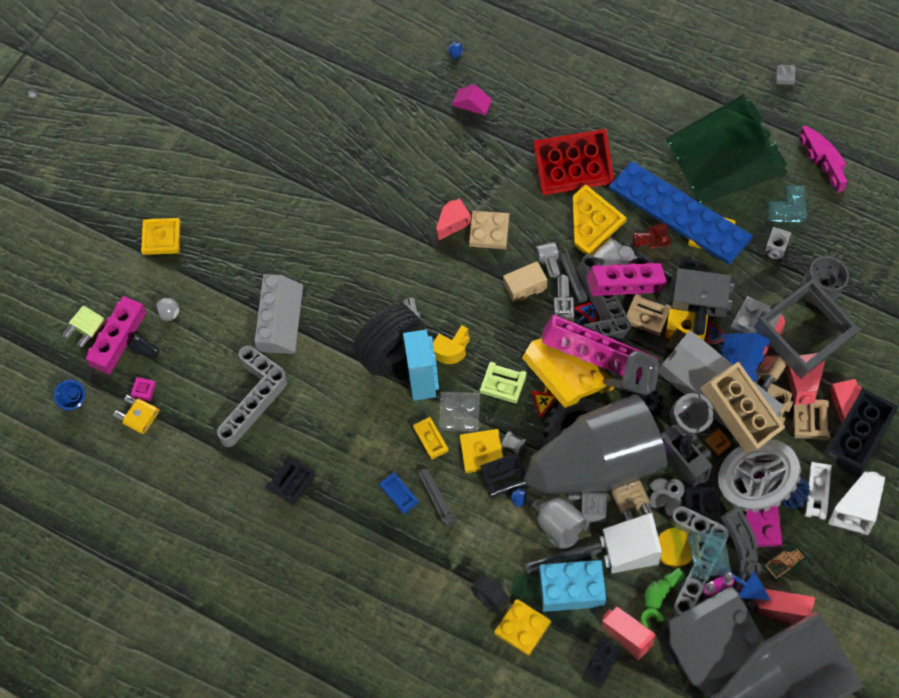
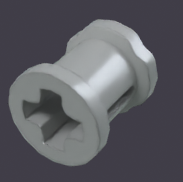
[501,431,527,456]

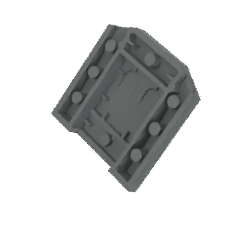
[668,586,764,696]

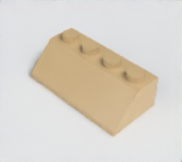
[700,362,785,454]

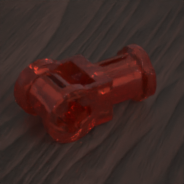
[633,223,672,249]

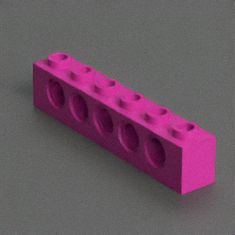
[542,314,658,383]

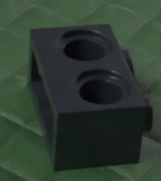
[582,638,621,690]

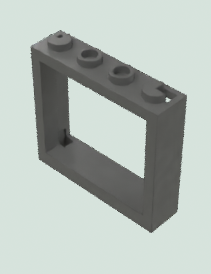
[754,279,860,379]

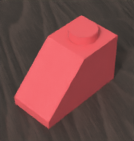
[436,198,471,240]
[830,379,862,425]

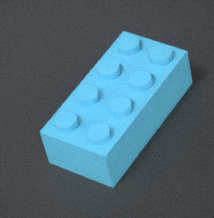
[403,329,439,401]

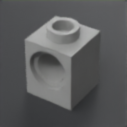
[764,227,791,260]

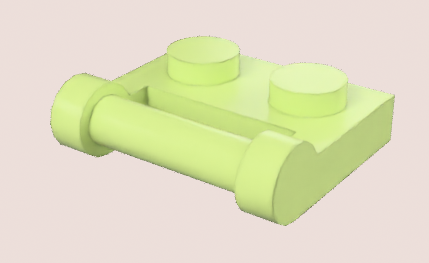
[480,362,527,404]

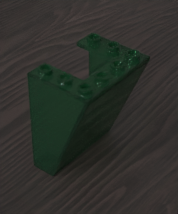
[666,94,788,204]

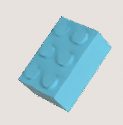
[539,560,606,612]

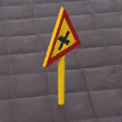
[532,385,557,419]

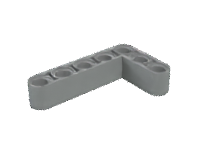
[217,346,287,447]
[671,506,728,616]

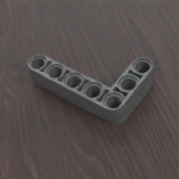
[576,255,631,341]

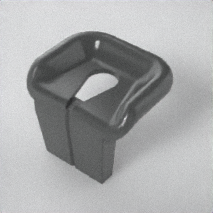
[604,351,659,395]

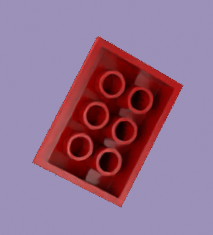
[532,129,614,195]

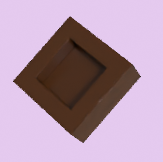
[704,429,733,457]

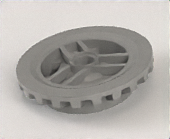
[718,439,801,512]

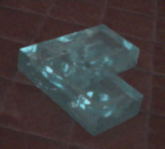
[768,186,807,222]

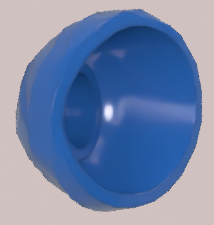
[54,380,86,411]

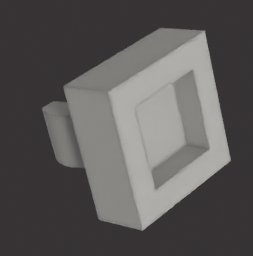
[776,65,795,85]

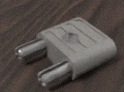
[568,492,606,523]

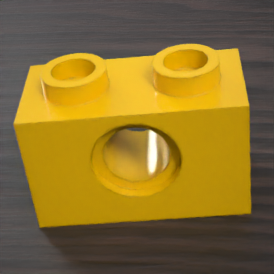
[665,309,708,341]

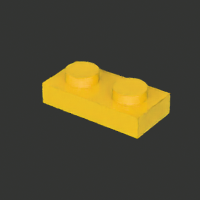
[413,417,449,460]

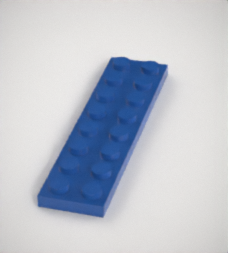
[609,161,752,265]

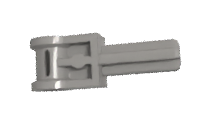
[554,275,574,323]

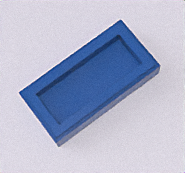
[379,472,419,515]

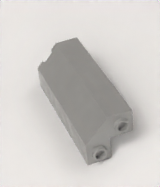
[659,330,784,431]

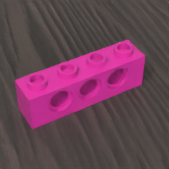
[586,263,667,296]
[86,296,146,375]

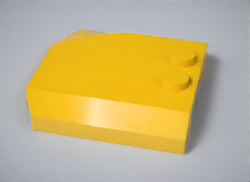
[522,338,614,408]

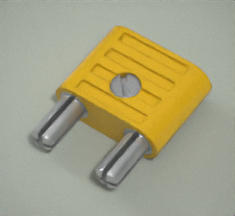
[113,395,159,434]

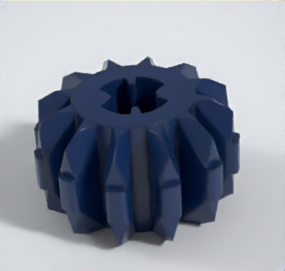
[779,477,812,510]

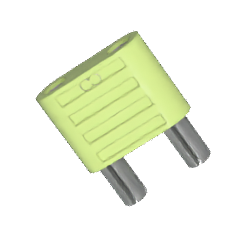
[63,306,106,347]

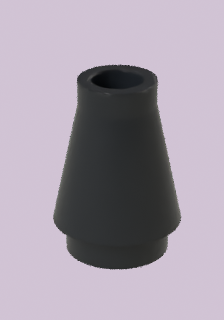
[129,336,160,360]

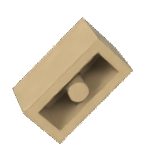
[503,261,547,302]

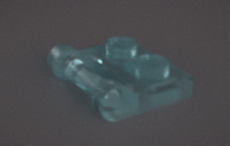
[687,532,731,578]

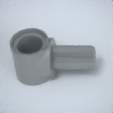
[536,242,560,278]

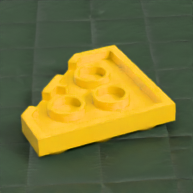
[573,184,626,255]

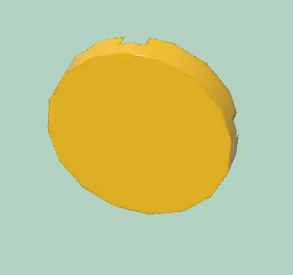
[658,528,696,568]

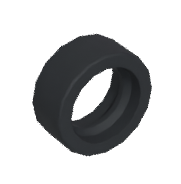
[471,576,510,613]

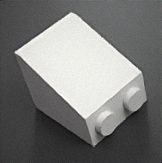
[828,472,885,535]
[600,513,662,573]

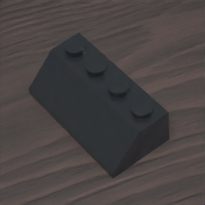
[826,388,899,478]

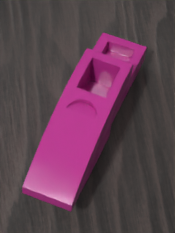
[799,126,847,193]

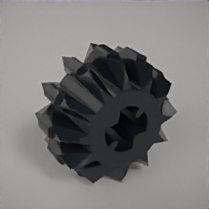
[635,390,664,420]

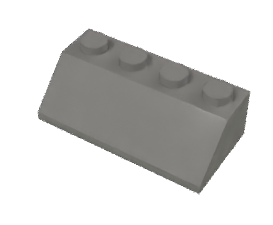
[255,274,303,354]

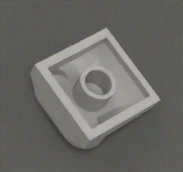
[591,237,638,266]

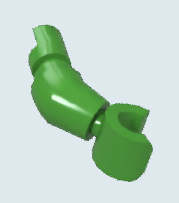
[639,568,686,629]

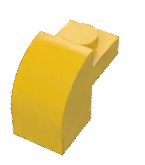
[433,326,470,364]

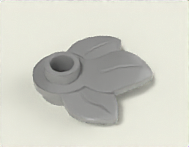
[649,478,684,517]

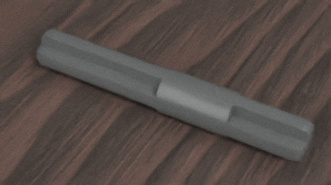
[524,542,602,575]

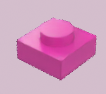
[131,377,156,401]

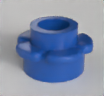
[449,41,462,59]
[512,488,526,508]

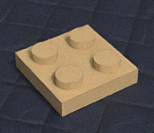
[469,211,509,249]

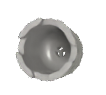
[669,393,713,434]
[538,497,589,549]

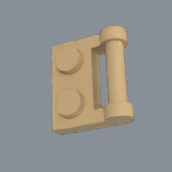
[627,294,672,336]
[793,400,830,441]

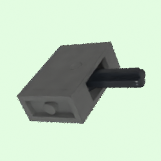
[672,268,734,336]
[661,424,712,487]

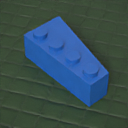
[722,333,770,381]

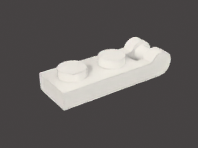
[805,462,832,520]

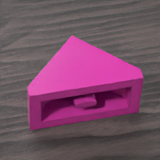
[452,84,492,116]

